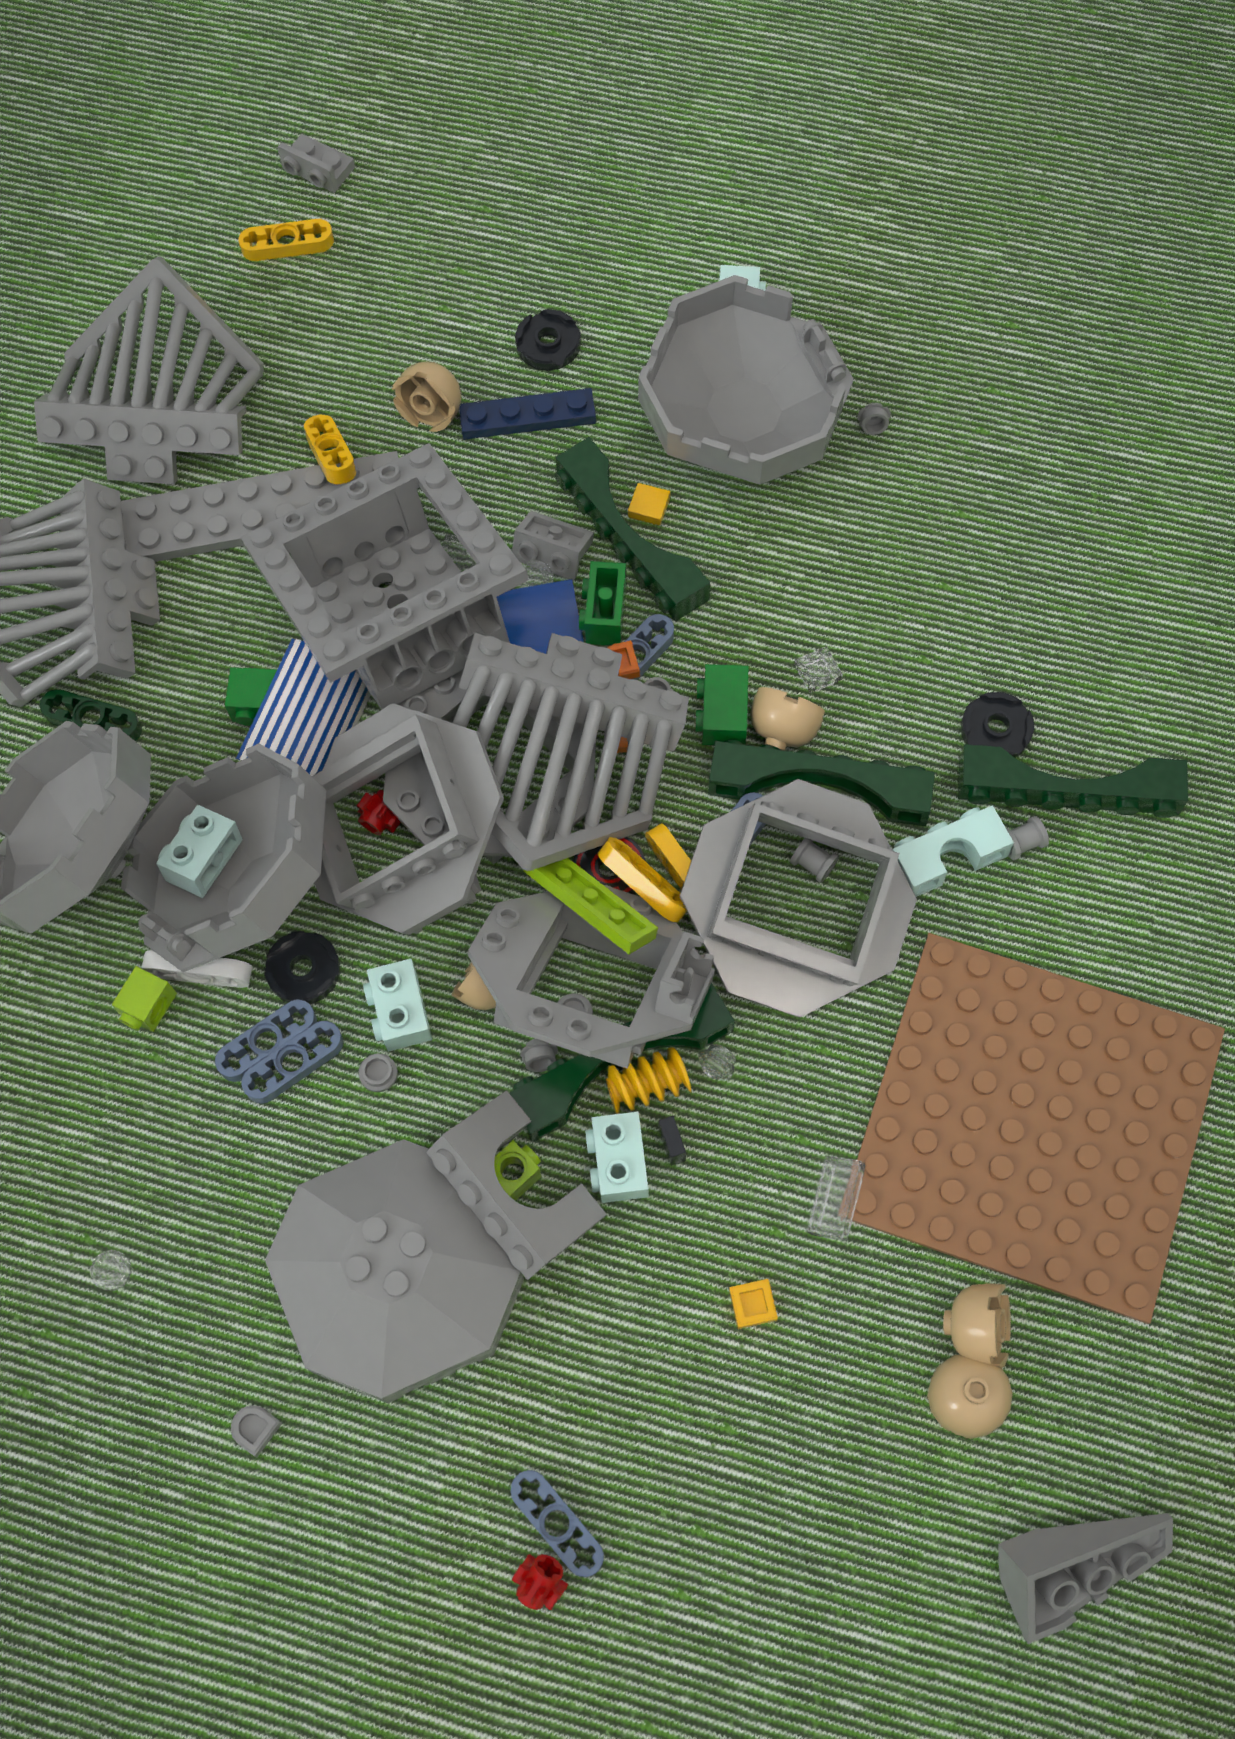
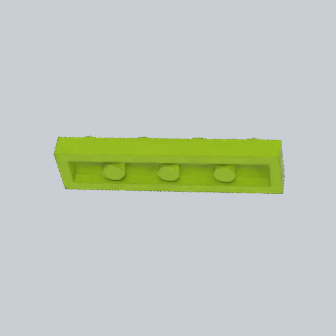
[523,858,658,954]

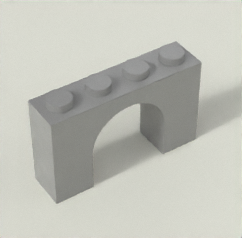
[426,1090,607,1280]

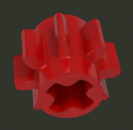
[356,790,401,835]
[512,1554,568,1610]

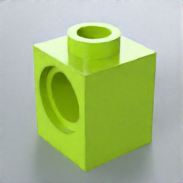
[112,966,177,1032]
[494,1140,542,1201]

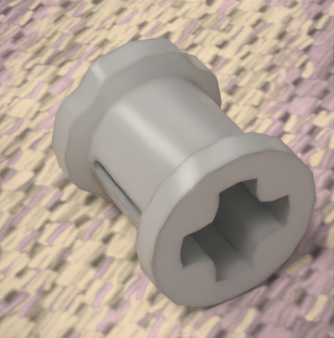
[1006,816,1049,860]
[790,838,839,883]

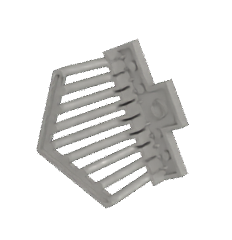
[34,257,264,484]
[0,478,160,707]
[452,633,689,871]

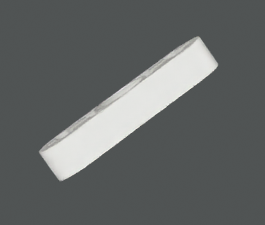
[141,950,252,988]

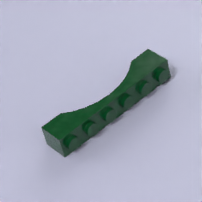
[554,437,710,622]
[708,740,935,827]
[958,744,1188,818]
[509,983,735,1143]

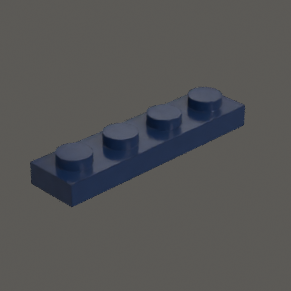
[459,388,596,440]

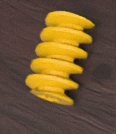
[606,1047,691,1114]

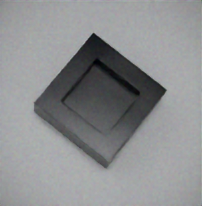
[658,1116,686,1166]

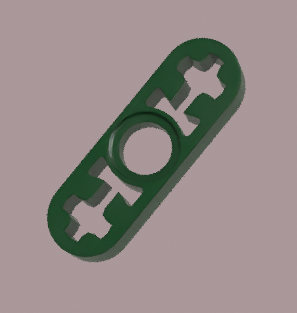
[40,689,142,741]

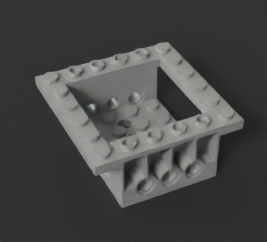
[240,443,529,710]

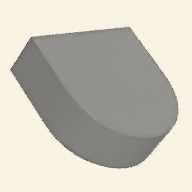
[231,1405,282,1457]

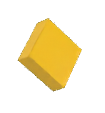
[628,483,671,526]
[729,1279,778,1329]

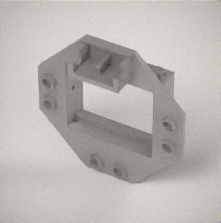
[383,670,596,865]
[312,703,504,935]
[679,779,917,1018]
[468,885,715,1069]

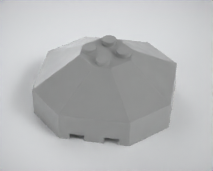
[638,275,854,485]
[0,721,151,934]
[121,743,326,972]
[265,1139,524,1403]

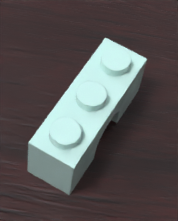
[892,805,1014,897]

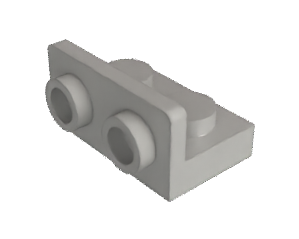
[277,133,355,193]
[512,511,594,580]

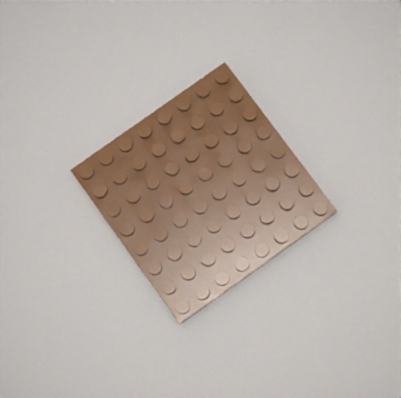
[839,933,1225,1324]

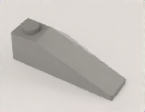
[998,1513,1173,1644]

